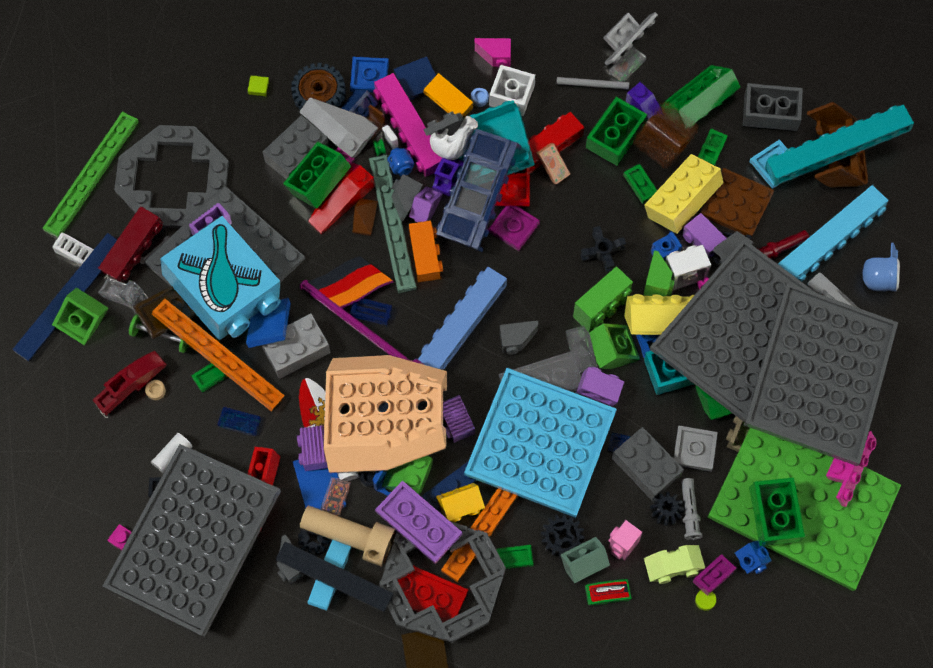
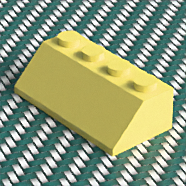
[624,294,695,335]

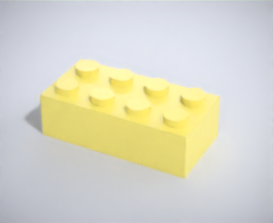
[645,154,724,234]

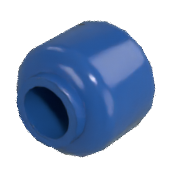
[387,148,414,176]

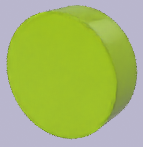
[695,590,716,611]

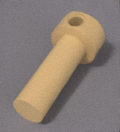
[300,505,396,567]

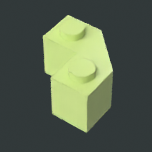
[644,545,705,584]

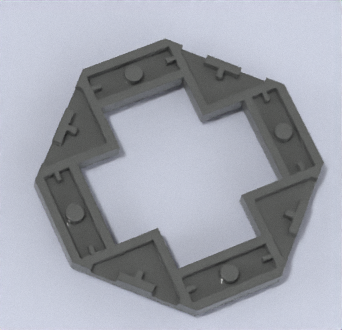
[114,125,229,229]
[379,522,506,643]

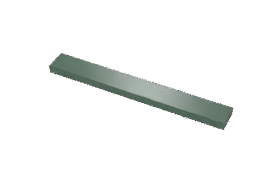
[369,155,416,293]

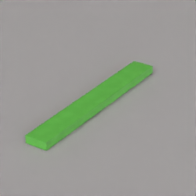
[43,112,139,238]

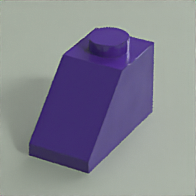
[626,82,664,122]

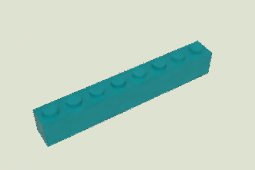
[765,104,914,186]

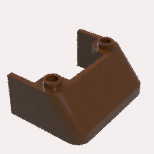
[807,102,868,188]

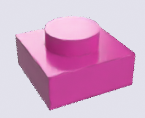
[107,524,131,551]

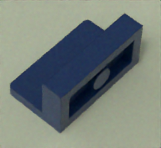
[341,90,378,117]

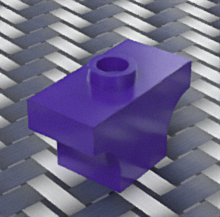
[432,158,464,196]

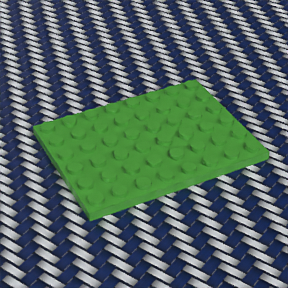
[708,428,901,591]

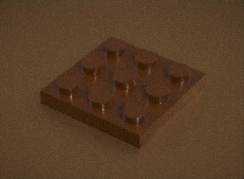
[701,168,774,236]

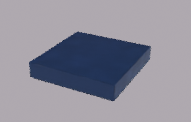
[394,57,436,100]

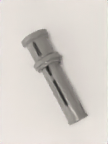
[681,478,703,540]

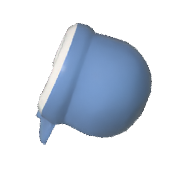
[862,243,900,292]

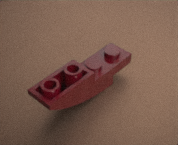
[93,351,167,415]

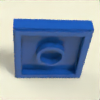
[350,57,389,92]

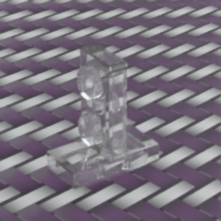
[98,278,149,313]

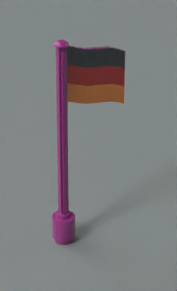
[300,256,425,365]

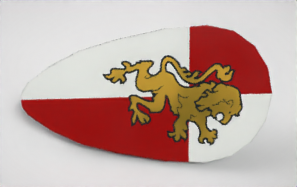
[299,378,326,428]

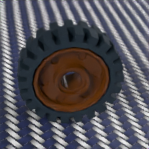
[291,63,346,110]

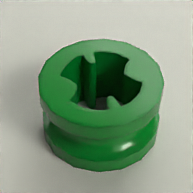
[373,139,386,157]

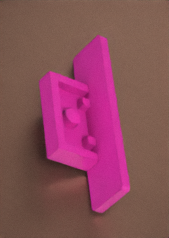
[826,431,876,507]

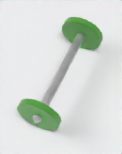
[129,314,189,353]

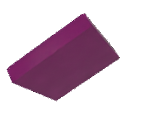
[488,206,540,251]

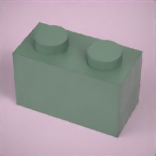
[561,537,610,583]

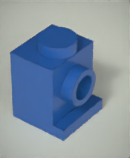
[651,231,682,262]

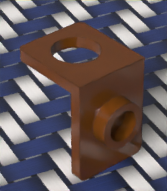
[368,105,385,140]

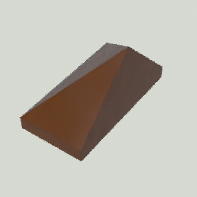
[352,198,378,236]

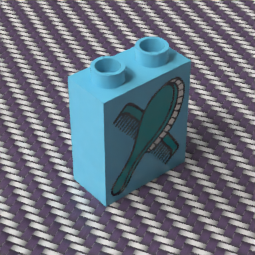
[160,216,281,340]

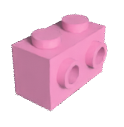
[609,520,642,561]

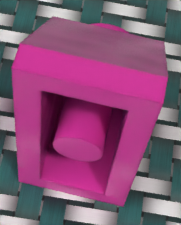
[475,38,511,68]

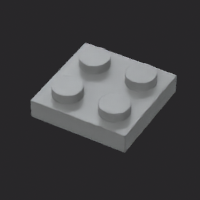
[673,426,718,472]

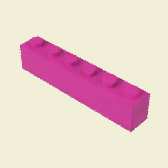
[373,73,442,177]

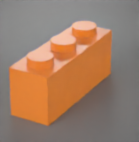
[409,221,443,282]

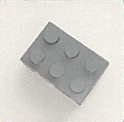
[262,314,331,379]

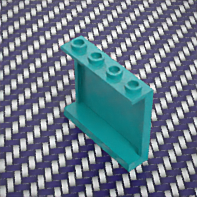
[458,100,535,190]

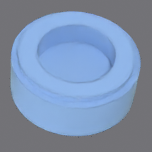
[471,88,489,107]

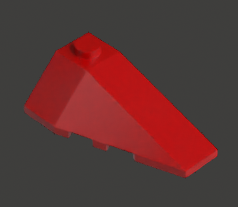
[308,162,375,234]

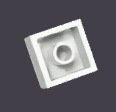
[489,65,535,116]
[666,245,711,291]

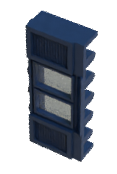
[436,129,522,252]

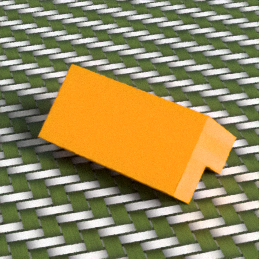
[423,73,473,117]

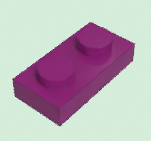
[693,554,736,596]

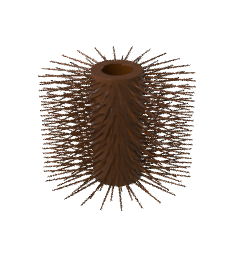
[634,102,699,168]

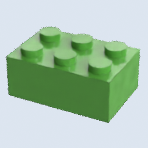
[573,266,633,332]

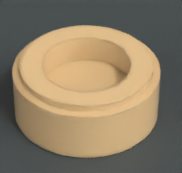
[145,380,166,400]

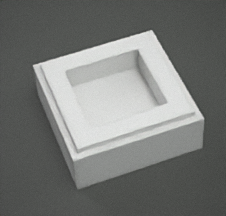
[382,125,398,150]

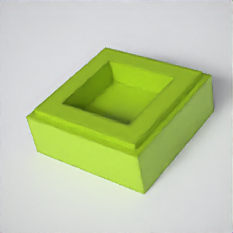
[248,76,269,96]

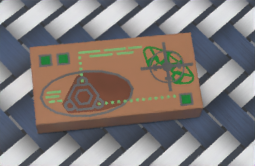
[537,143,570,184]

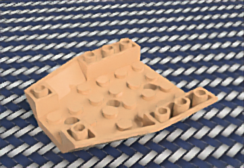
[324,355,447,473]

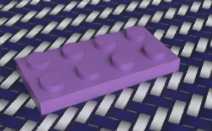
[375,481,463,564]

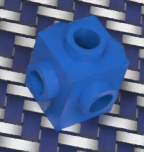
[735,540,772,574]

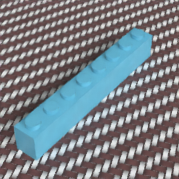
[778,185,888,282]

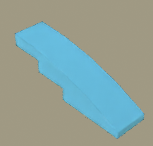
[308,540,352,611]

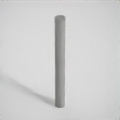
[557,77,629,90]

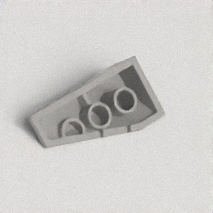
[300,97,378,158]

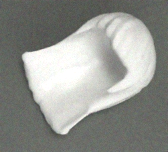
[430,116,478,160]

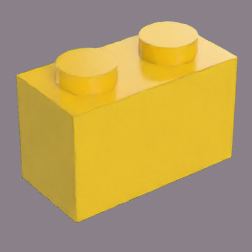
[436,483,485,522]

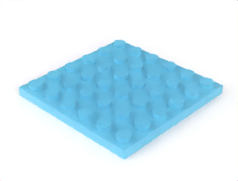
[464,368,617,518]

